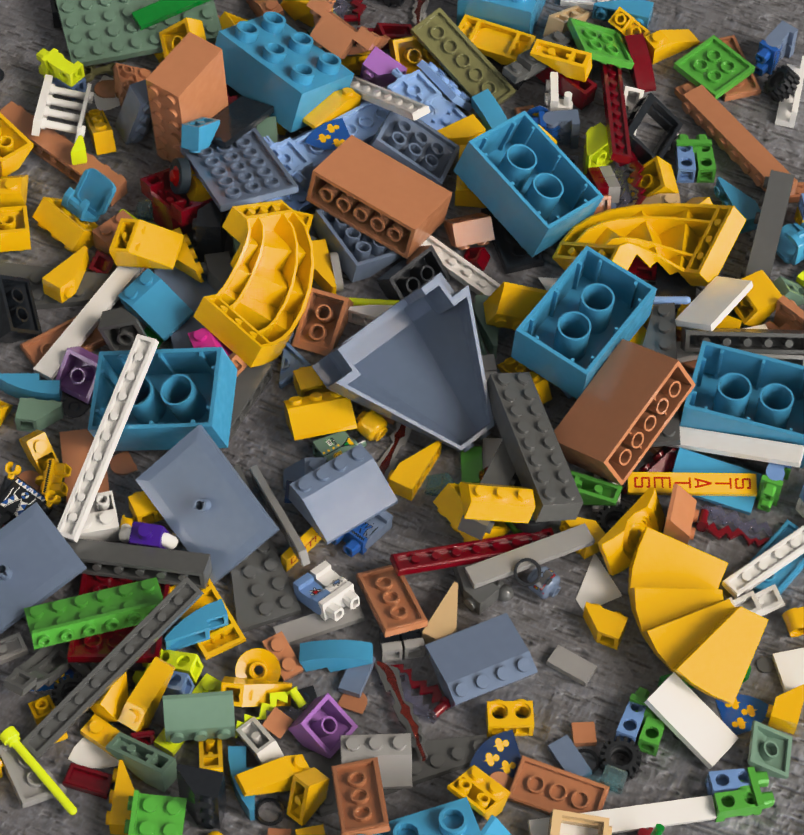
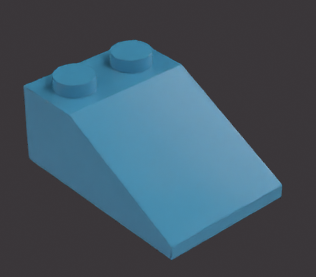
[118,268,194,342]

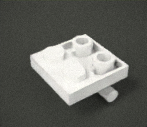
[544,72,573,111]

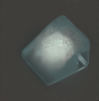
[133,199,154,222]
[425,473,455,497]
[600,765,628,794]

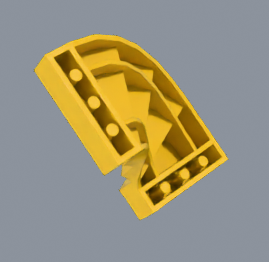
[193,200,315,368]
[552,203,746,287]
[628,527,769,704]

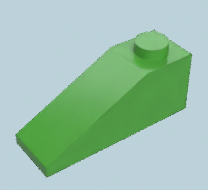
[570,470,623,506]

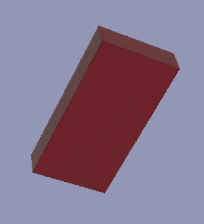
[62,763,114,799]

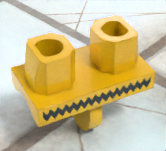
[35,458,72,499]

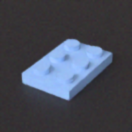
[417,60,472,112]

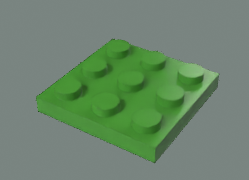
[566,18,634,70]
[673,35,755,99]

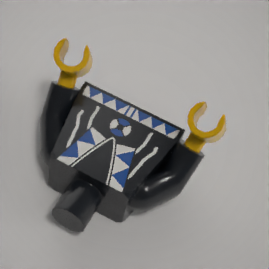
[0,462,61,528]

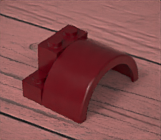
[140,168,230,235]

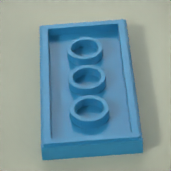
[672,448,762,515]
[750,519,804,595]

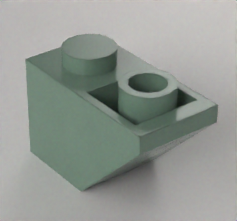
[15,397,64,432]

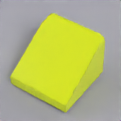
[71,135,87,165]

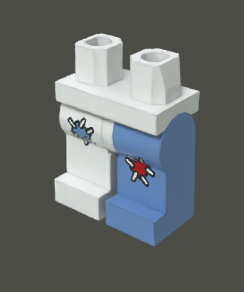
[293,560,360,621]

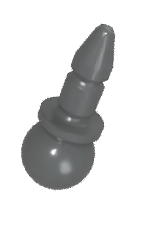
[493,580,513,602]

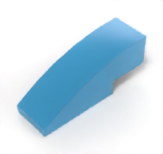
[471,89,508,131]
[0,373,62,402]
[164,599,229,651]
[299,640,373,672]
[228,746,255,820]

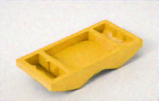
[458,14,536,65]
[598,487,666,576]
[170,578,246,660]

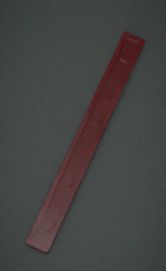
[600,63,632,164]

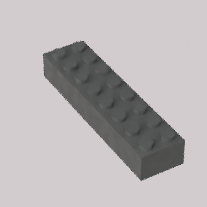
[487,372,584,522]

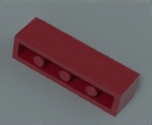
[535,67,597,110]

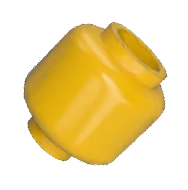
[356,410,388,441]

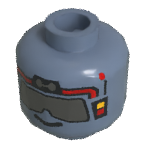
[527,566,561,599]

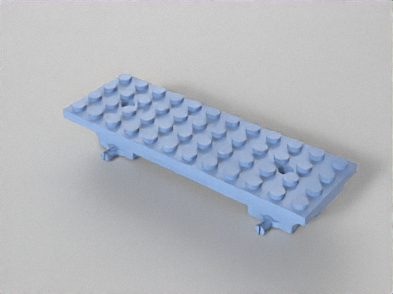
[262,68,467,212]

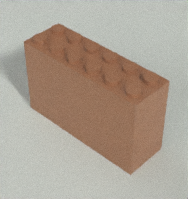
[146,32,229,162]
[306,135,452,259]
[554,339,696,486]

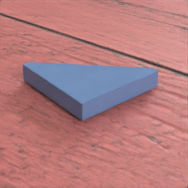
[279,342,311,389]

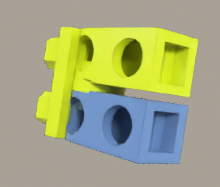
[36,48,87,101]
[132,649,204,695]

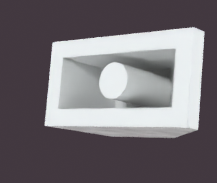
[236,717,284,765]

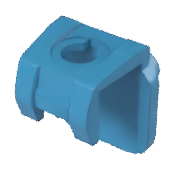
[61,168,116,222]
[776,222,804,266]

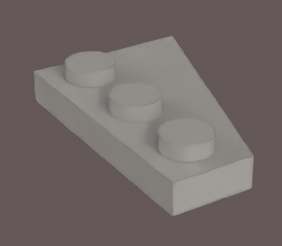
[0,741,67,809]

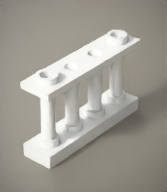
[31,74,94,142]

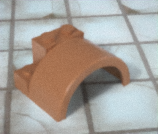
[306,0,391,59]

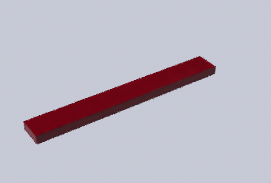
[390,528,554,576]

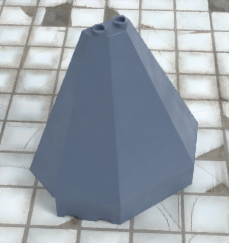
[312,272,494,452]

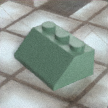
[162,690,236,743]

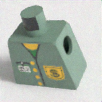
[313,431,367,463]

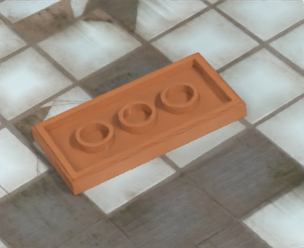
[698,35,761,102]
[20,317,106,367]
[59,429,110,503]
[356,565,428,638]
[508,755,610,815]
[331,757,390,835]

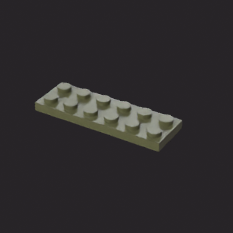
[410,7,516,105]

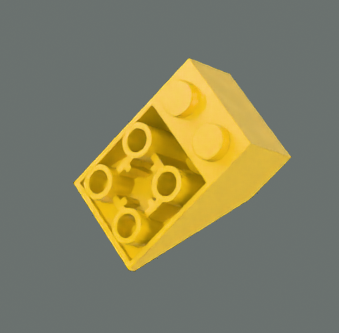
[109,218,184,270]

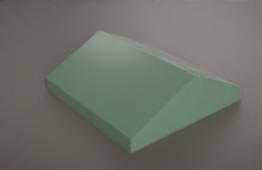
[747,720,793,779]

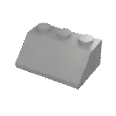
[340,733,412,789]

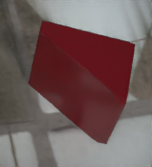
[463,247,490,271]
[88,248,114,274]
[131,728,155,745]

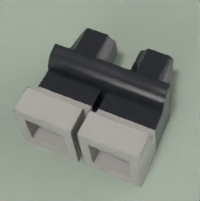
[379,628,425,663]

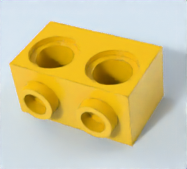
[486,699,534,737]

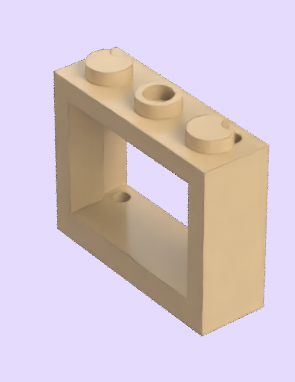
[548,809,612,835]

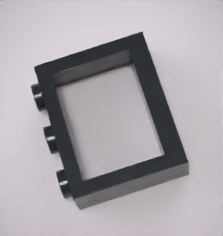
[627,92,683,165]

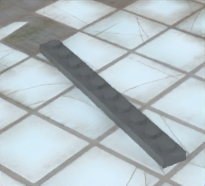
[21,576,204,759]

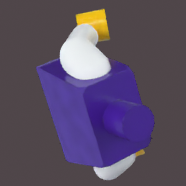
[119,515,180,550]

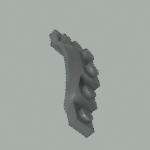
[502,31,578,84]
[4,641,72,697]

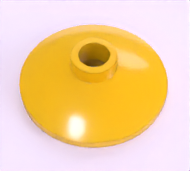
[235,648,281,681]

